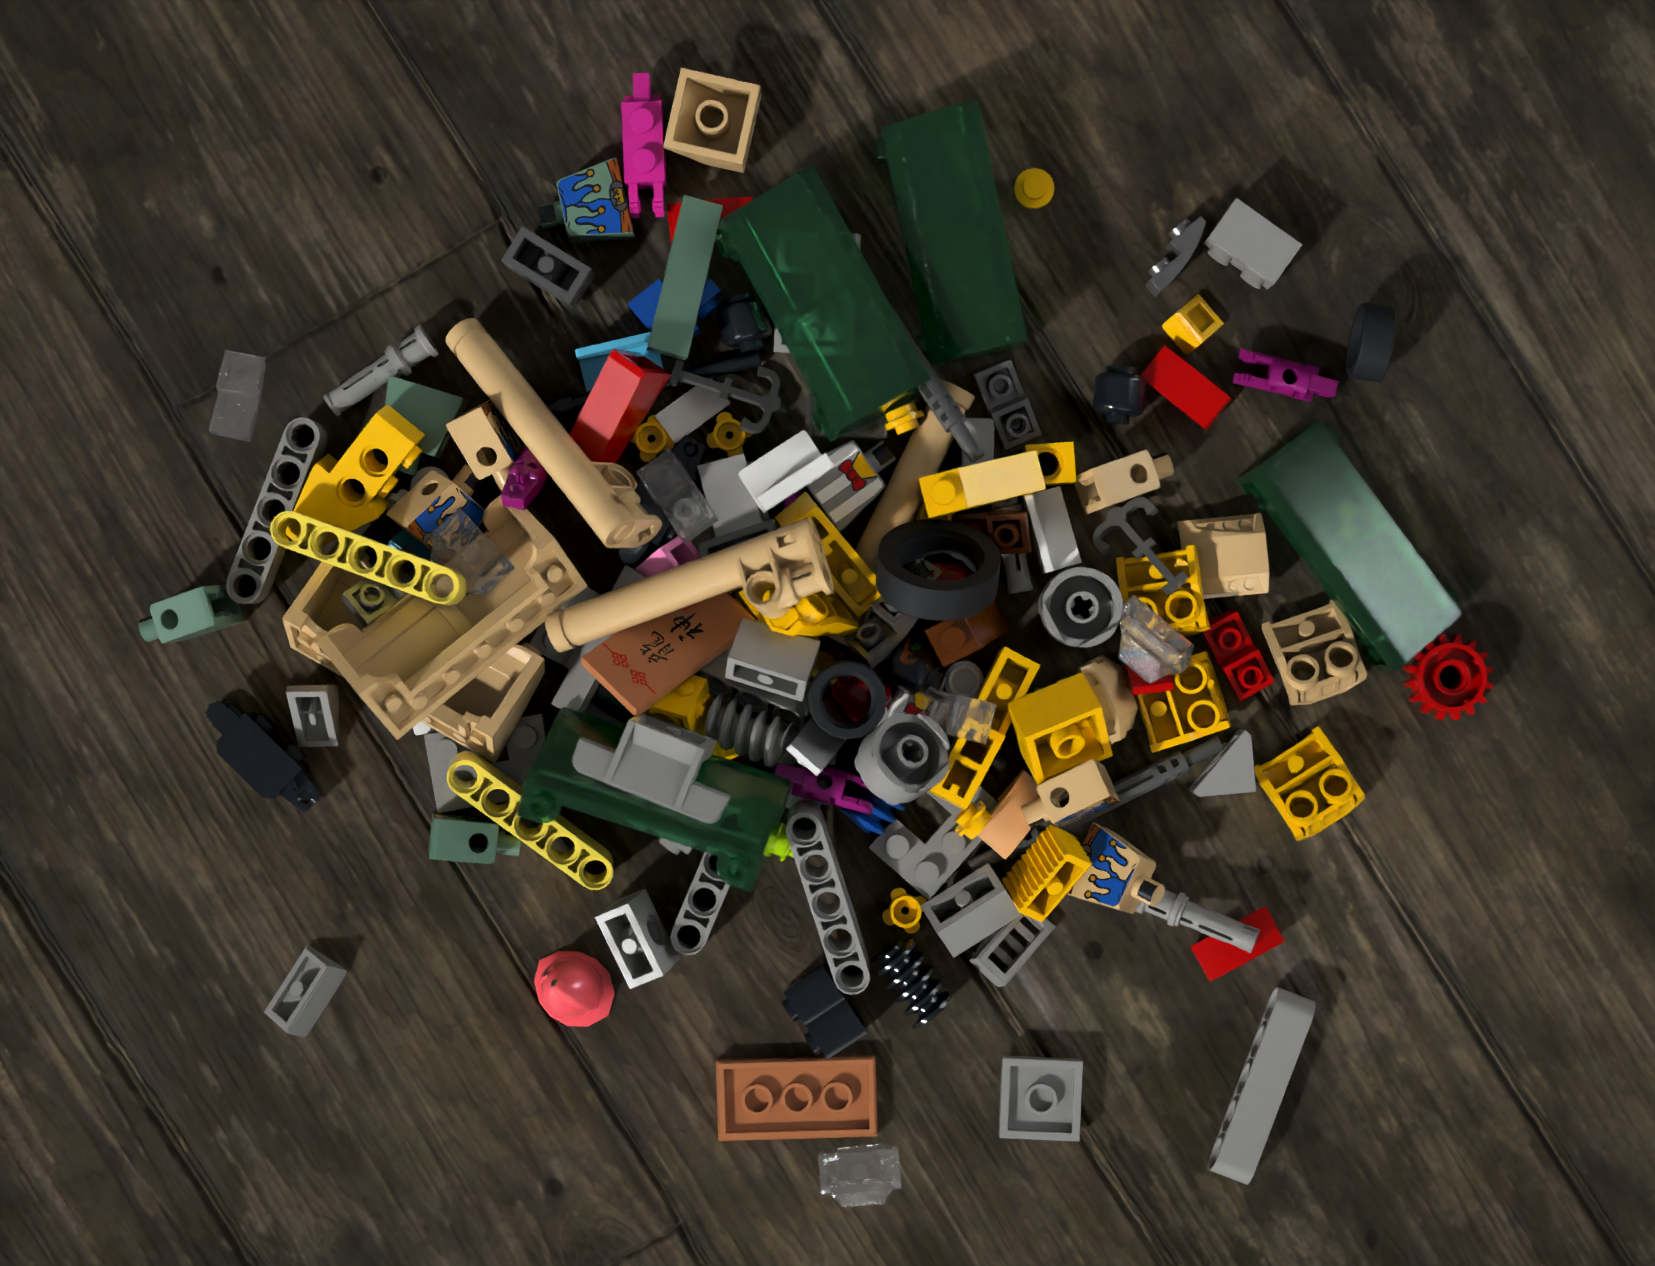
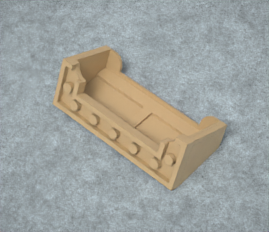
[316,495,588,740]
[282,541,545,764]

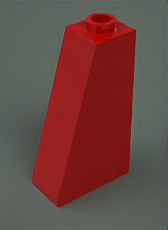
[569,349,671,463]

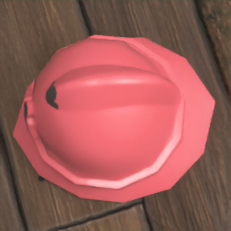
[534,951,615,1027]

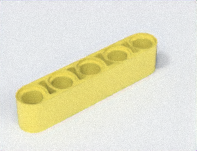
[270,511,467,605]
[447,751,613,890]

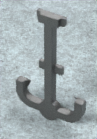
[668,359,781,434]
[1093,497,1189,595]

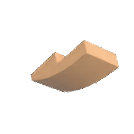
[978,770,1040,860]

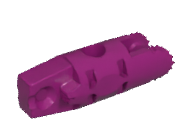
[1232,348,1339,402]
[501,445,549,510]
[773,763,874,814]

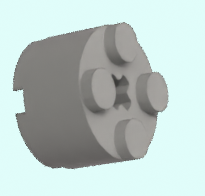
[1038,567,1123,648]
[854,712,950,805]

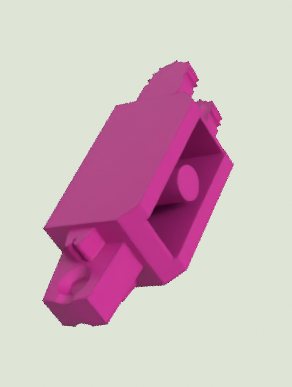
[621,73,667,218]

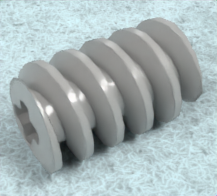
[704,693,797,768]

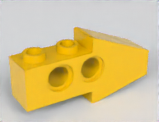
[286,404,425,546]
[928,647,1041,810]

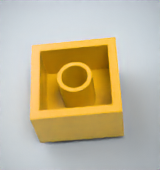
[1007,672,1113,785]

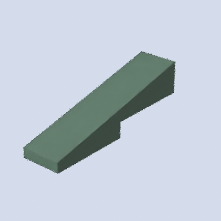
[646,195,723,360]

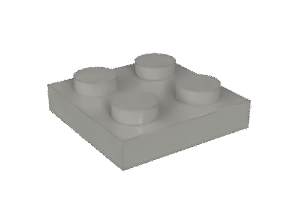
[998,1055,1083,1142]

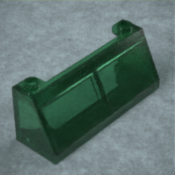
[874,99,1028,367]
[715,166,931,442]
[1235,420,1462,672]
[517,707,793,892]

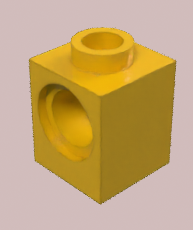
[1022,442,1076,486]

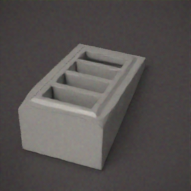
[970,913,1056,987]

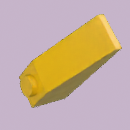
[918,450,1046,520]
[775,491,881,618]

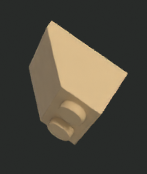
[663,68,761,173]

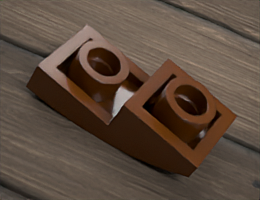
[952,510,1032,555]

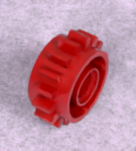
[1403,634,1494,720]

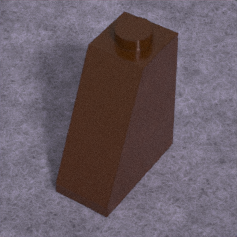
[922,599,1011,667]

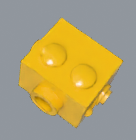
[645,675,712,732]

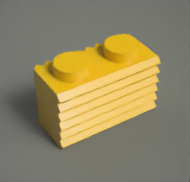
[1002,824,1093,923]

